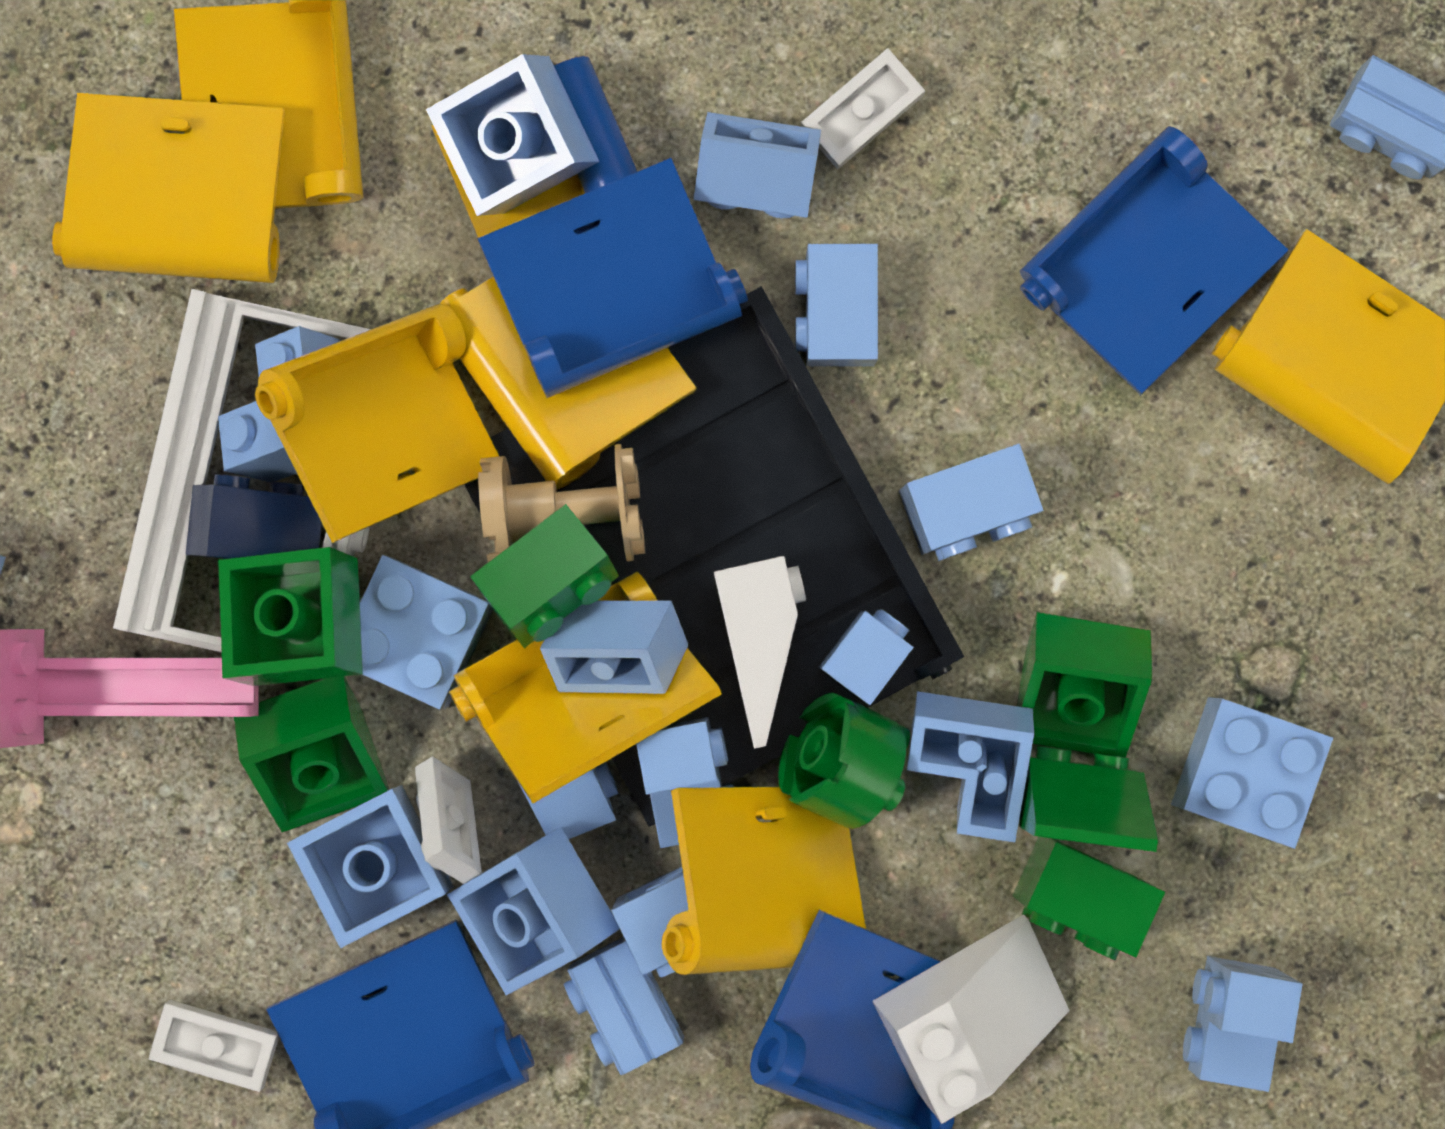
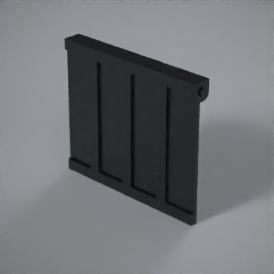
[464,286,965,827]

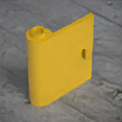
[174,0,364,209]
[52,93,285,283]
[1211,229,1445,484]
[440,276,696,490]
[255,304,499,543]
[449,572,722,803]
[661,787,866,975]

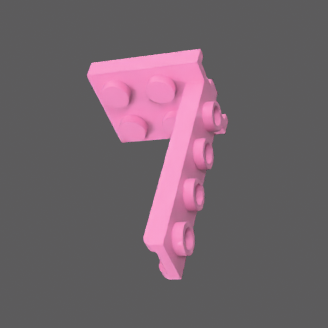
[0,629,259,748]

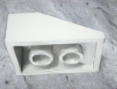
[714,556,806,749]
[873,915,1070,1124]

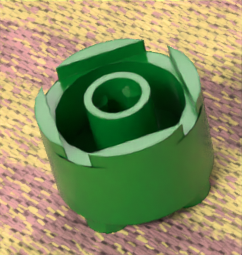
[778,693,911,829]

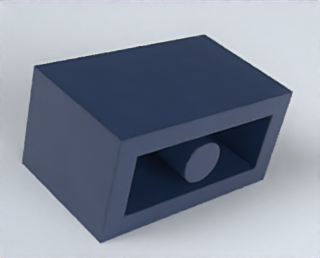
[185,475,322,559]

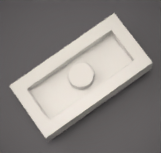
[801,48,925,169]
[415,756,482,884]
[148,1000,279,1092]

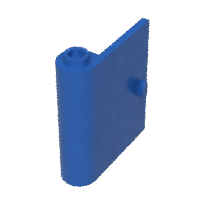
[1020,126,1288,396]
[478,158,748,398]
[750,909,954,1129]
[266,919,535,1129]

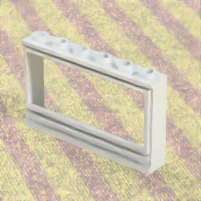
[113,289,371,652]

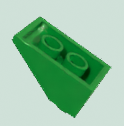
[1018,746,1158,852]

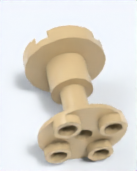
[478,444,645,562]

